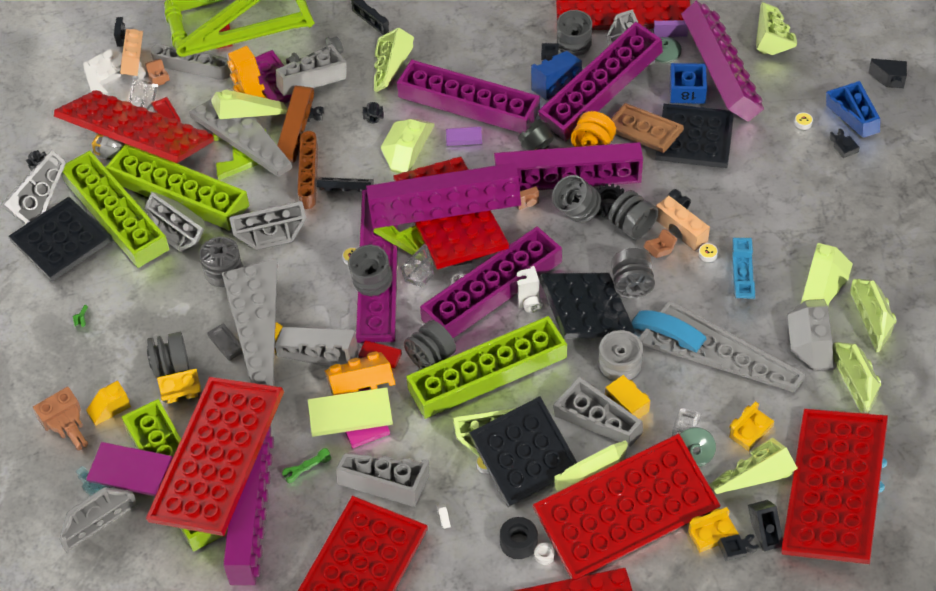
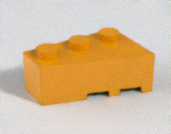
[325,352,396,395]

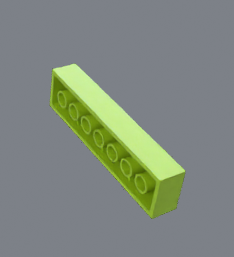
[105,144,250,231]
[61,151,170,268]
[406,316,567,419]
[121,399,228,552]

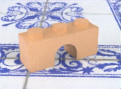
[120,29,143,76]
[656,196,710,251]

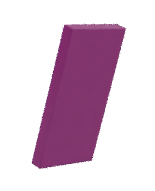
[255,50,292,104]
[86,442,173,497]

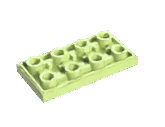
[308,387,393,437]

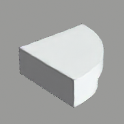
[436,503,451,529]

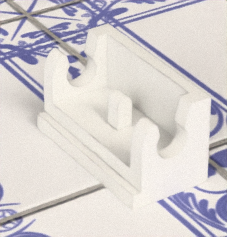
[517,266,539,308]

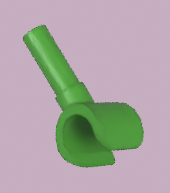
[73,305,88,327]

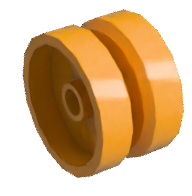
[571,111,616,147]

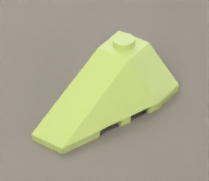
[756,2,797,55]
[374,28,414,92]
[211,90,288,119]
[801,243,853,306]
[709,438,798,494]

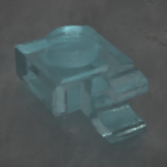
[76,466,112,496]

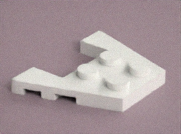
[83,48,148,96]

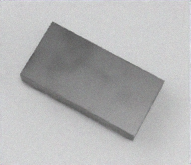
[207,323,243,361]

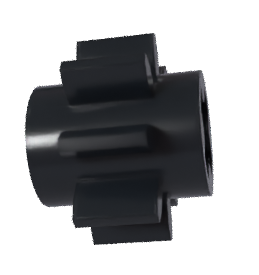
[362,102,384,124]
[26,150,47,171]

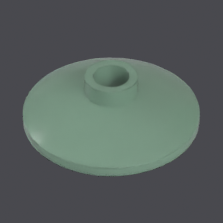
[655,37,682,62]
[680,427,716,467]

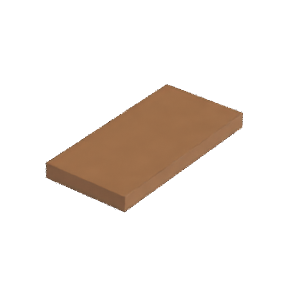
[611,103,684,153]

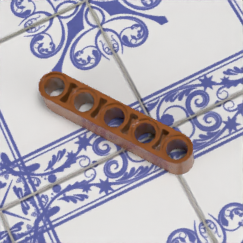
[277,85,314,163]
[298,131,318,209]

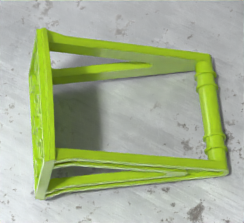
[164,0,315,57]

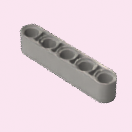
[150,44,231,80]

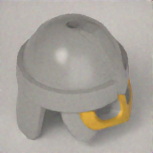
[92,133,125,160]

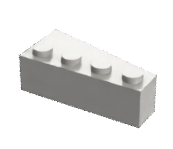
[276,44,346,96]
[275,327,359,367]
[553,377,643,447]
[336,453,429,507]

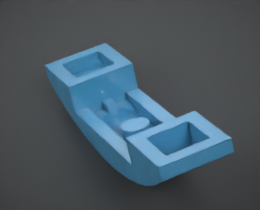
[732,238,755,299]
[631,310,707,352]

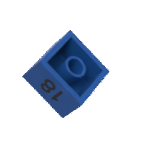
[669,63,707,104]

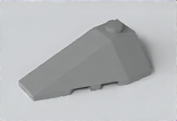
[1,150,66,224]

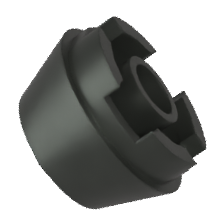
[518,119,554,150]

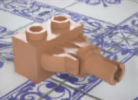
[33,386,88,450]

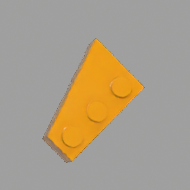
[227,46,268,99]

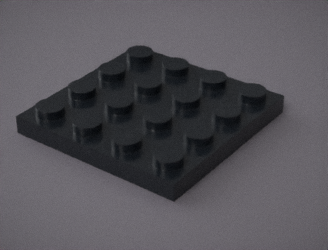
[655,103,734,168]
[8,197,113,282]
[539,273,635,339]
[468,396,577,507]

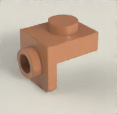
[145,59,170,85]
[517,186,539,210]
[644,229,677,258]

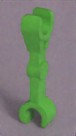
[282,448,331,483]

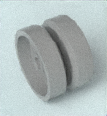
[598,330,643,381]

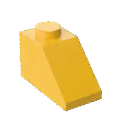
[86,380,131,426]

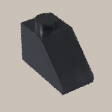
[868,58,907,89]
[748,500,783,552]

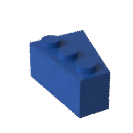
[531,51,582,100]
[826,81,880,138]

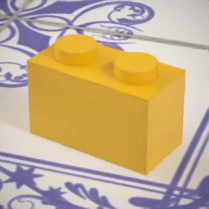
[605,375,650,419]

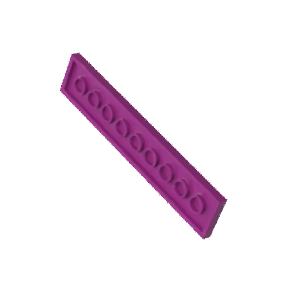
[356,190,398,343]

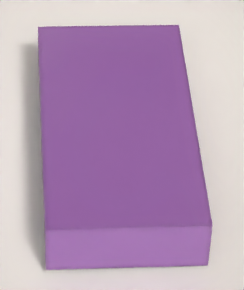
[653,20,688,37]
[446,127,482,146]

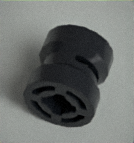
[667,189,691,209]

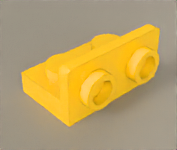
[157,369,202,404]
[729,401,774,451]
[688,507,739,553]

